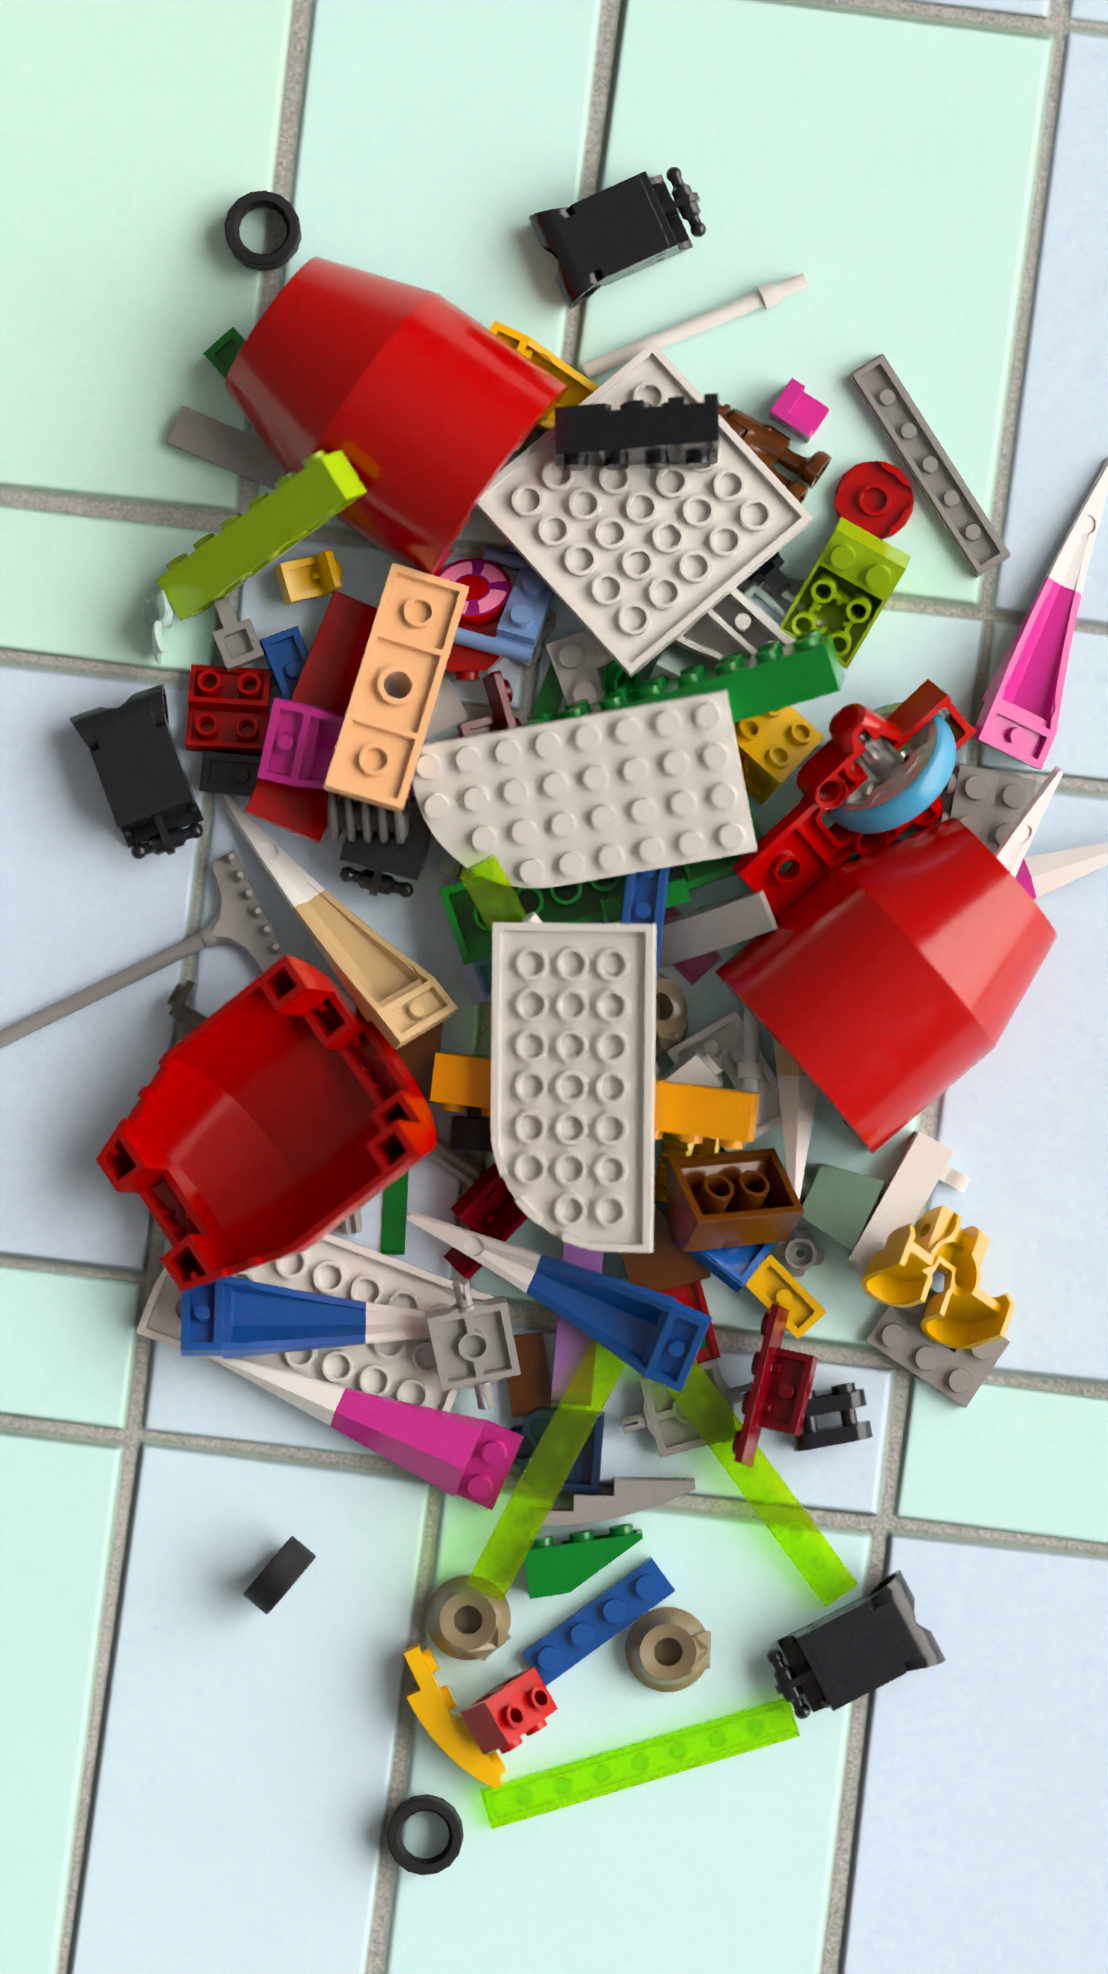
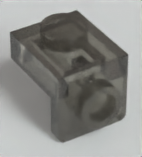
[167,979,208,1034]

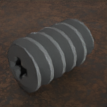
[327,791,411,845]

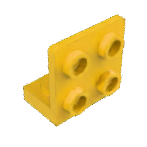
[733,706,823,805]

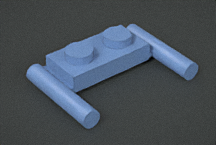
[453,546,555,664]

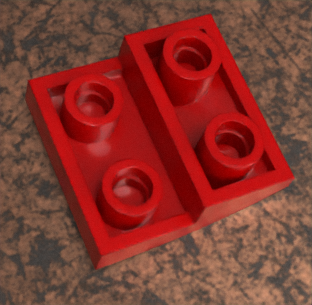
[185,664,271,755]

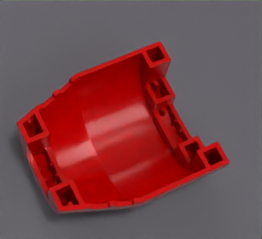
[225,256,569,576]
[715,817,1057,1154]
[95,955,437,1291]

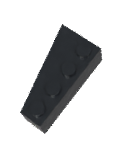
[555,393,719,471]

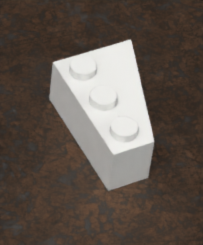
[672,588,794,664]

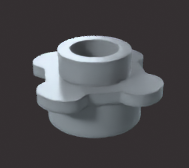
[776,1230,824,1277]

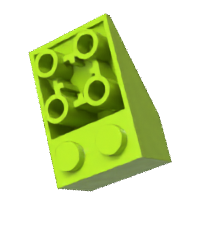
[779,517,911,669]

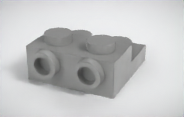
[939,764,1037,854]

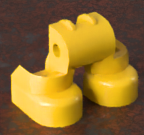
[861,1205,1015,1349]

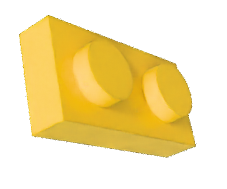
[745,1254,826,1339]

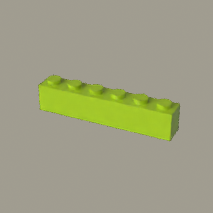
[156,450,367,621]

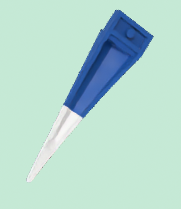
[406,1212,713,1393]
[181,1276,430,1359]

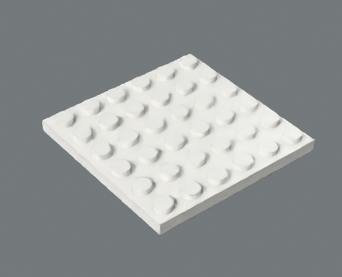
[476,342,813,678]

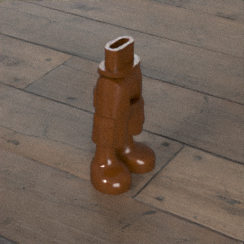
[719,403,832,503]

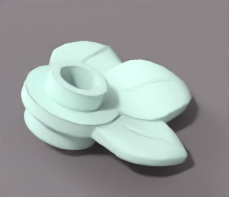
[144,590,173,663]

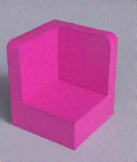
[768,378,829,443]

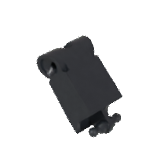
[529,167,706,309]
[69,683,204,859]
[340,742,434,898]
[767,1570,946,1719]

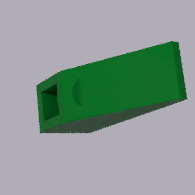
[522,1524,643,1599]

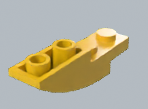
[403,1642,507,1789]

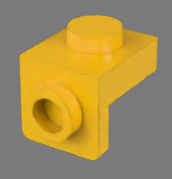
[274,549,342,605]

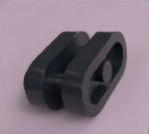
[791,1382,873,1451]

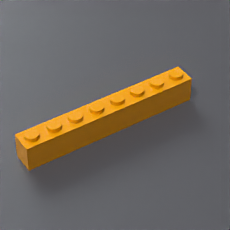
[430,1052,760,1149]

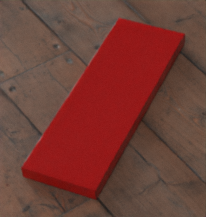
[244,590,378,844]

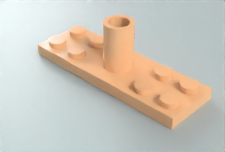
[323,563,469,813]

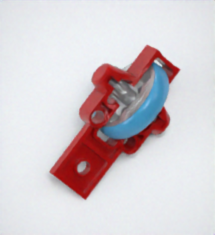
[731,679,977,918]

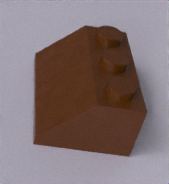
[666,1148,805,1253]

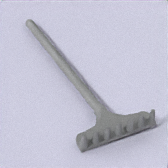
[0,851,285,1048]

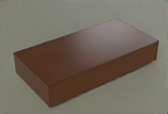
[508,1332,552,1417]

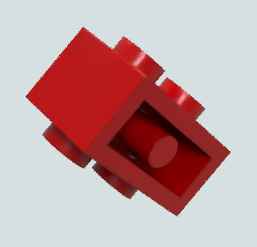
[460,1667,558,1755]

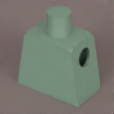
[800,1163,885,1251]

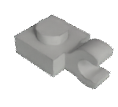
[212,597,265,672]

